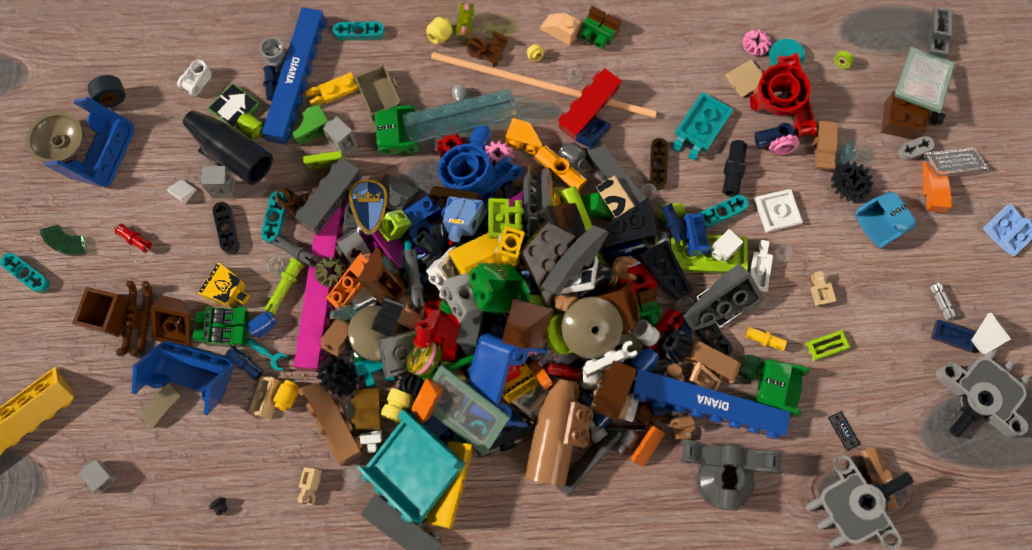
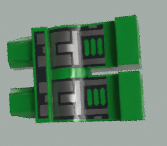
[193,307,250,348]

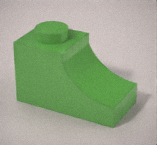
[292,105,328,146]

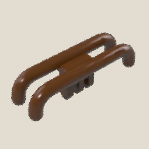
[116,280,152,357]

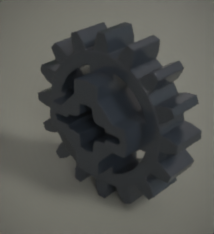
[830,161,874,202]
[316,356,359,398]

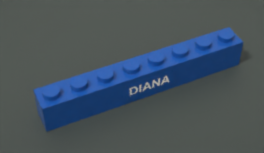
[262,7,327,145]
[628,369,790,440]

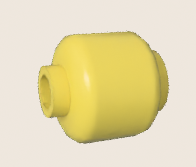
[426,17,453,44]

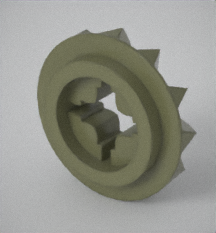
[315,256,346,288]

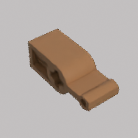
[814,121,838,171]
[321,305,359,357]

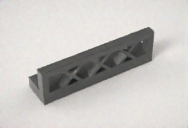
[523,164,553,228]

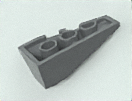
[683,264,765,331]

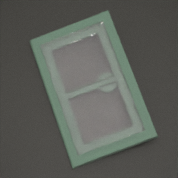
[894,47,956,113]
[432,365,510,456]

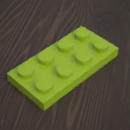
[670,233,748,274]

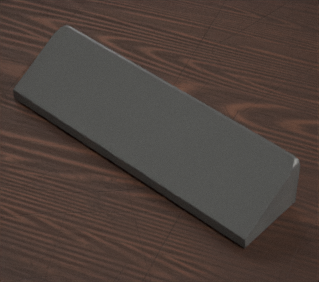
[557,428,622,496]

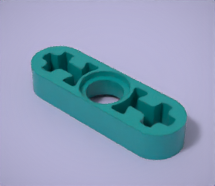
[333,22,385,41]
[261,191,288,244]
[701,195,748,229]
[0,253,50,293]

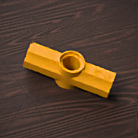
[535,145,587,192]

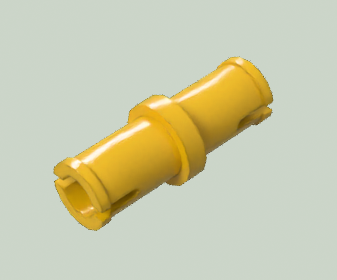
[745,326,787,352]

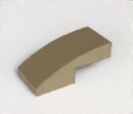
[139,383,183,428]

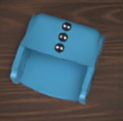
[854,191,917,249]

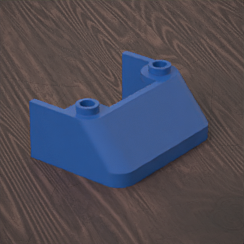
[44,97,135,187]
[462,333,548,427]
[131,341,234,415]

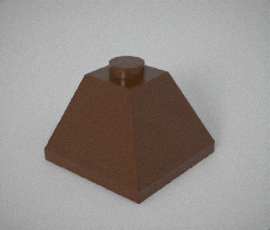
[151,295,191,347]
[502,298,553,349]

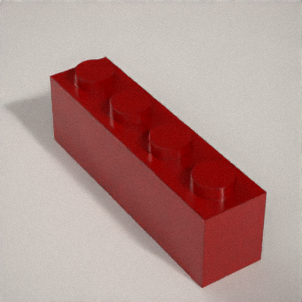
[558,68,622,141]

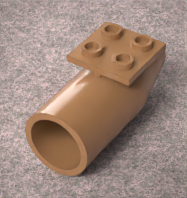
[525,379,593,487]

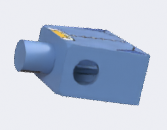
[443,196,487,242]

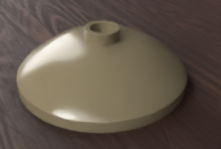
[26,112,84,163]
[561,297,623,359]
[348,305,407,361]

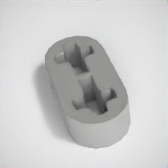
[898,136,934,161]

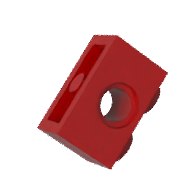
[617,263,659,295]

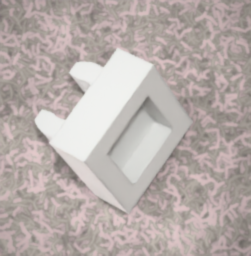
[360,430,383,453]

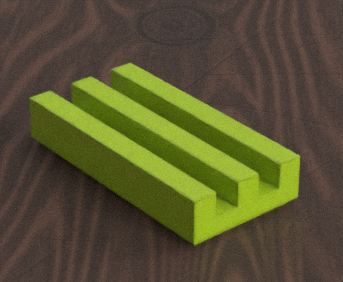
[805,330,851,361]

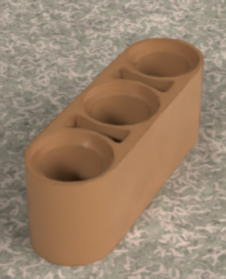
[684,340,741,383]

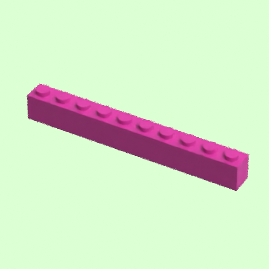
[294,195,349,372]

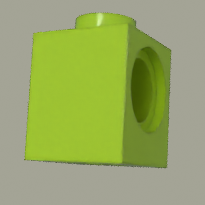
[378,209,412,241]

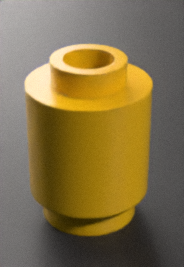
[273,380,300,411]

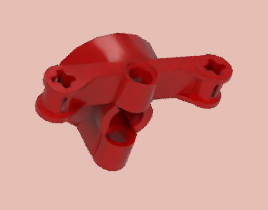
[750,53,817,138]
[414,285,461,362]

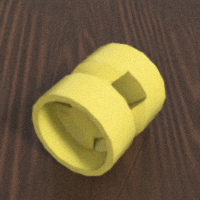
[380,389,415,423]

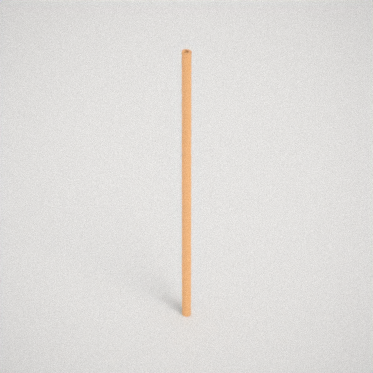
[431,52,657,118]

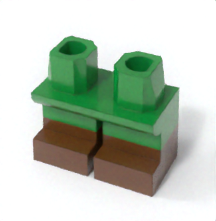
[580,6,622,49]
[634,288,661,327]

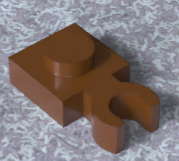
[634,401,668,431]

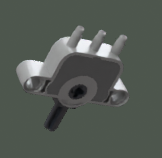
[936,348,1030,438]
[805,454,914,550]

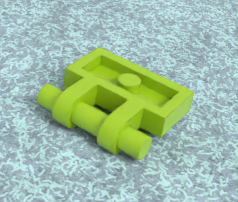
[488,198,524,239]

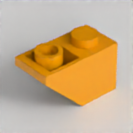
[506,118,542,155]

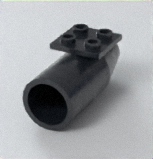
[183,110,273,185]

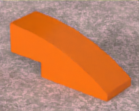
[923,161,952,213]

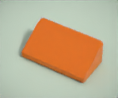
[411,377,444,424]
[631,425,665,466]

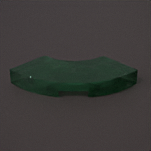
[39,224,87,256]

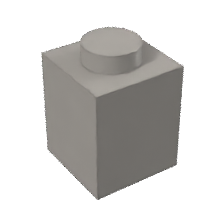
[79,459,118,493]

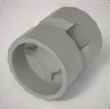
[260,37,287,70]

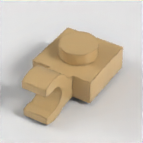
[810,271,836,307]
[298,467,322,505]

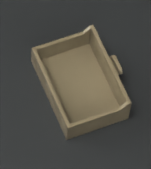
[354,63,402,121]

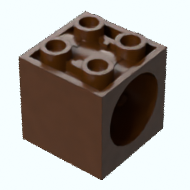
[588,281,641,334]

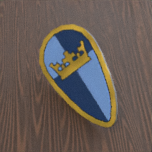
[349,179,387,235]

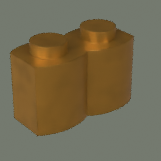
[351,388,382,432]

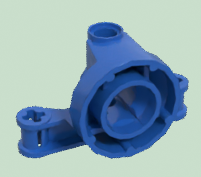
[438,144,523,218]

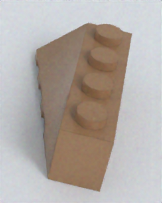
[297,382,363,466]

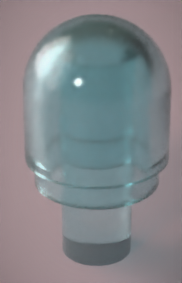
[330,304,357,321]

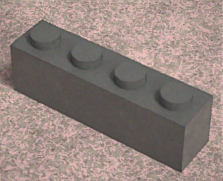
[295,158,362,236]
[360,494,443,550]

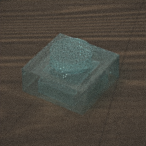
[839,140,856,165]

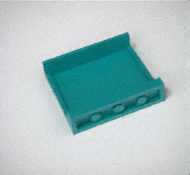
[357,410,466,524]

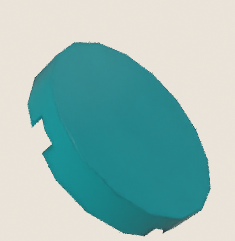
[768,38,805,66]

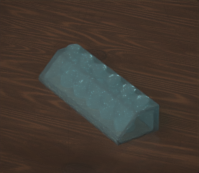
[402,89,517,142]

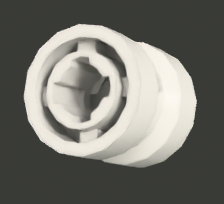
[632,320,660,347]

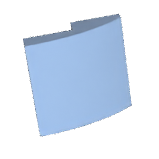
[982,204,1032,256]

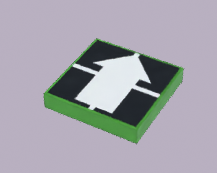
[208,83,260,130]

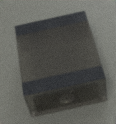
[533,203,586,238]

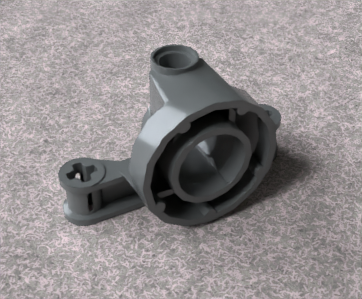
[680,440,783,511]

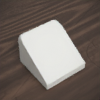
[167,179,196,204]

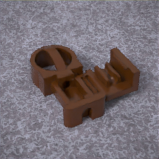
[467,30,508,67]
[275,187,313,224]

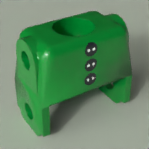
[375,105,419,156]
[469,263,531,313]
[755,359,810,417]

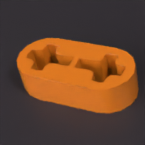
[528,359,553,390]

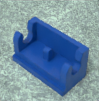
[682,213,710,257]

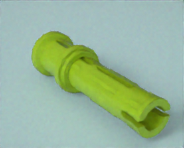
[264,258,306,315]

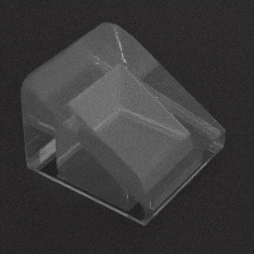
[532,341,561,367]

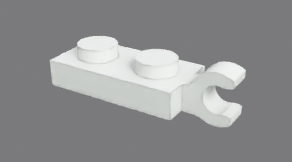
[749,240,773,293]
[583,341,637,378]

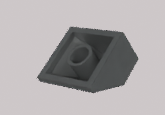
[382,174,420,214]

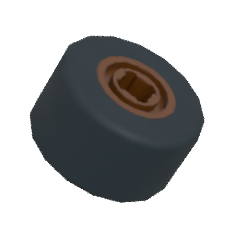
[88,75,126,108]

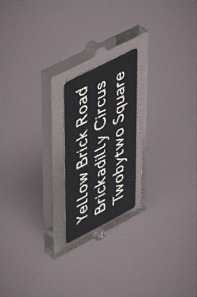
[923,147,989,177]

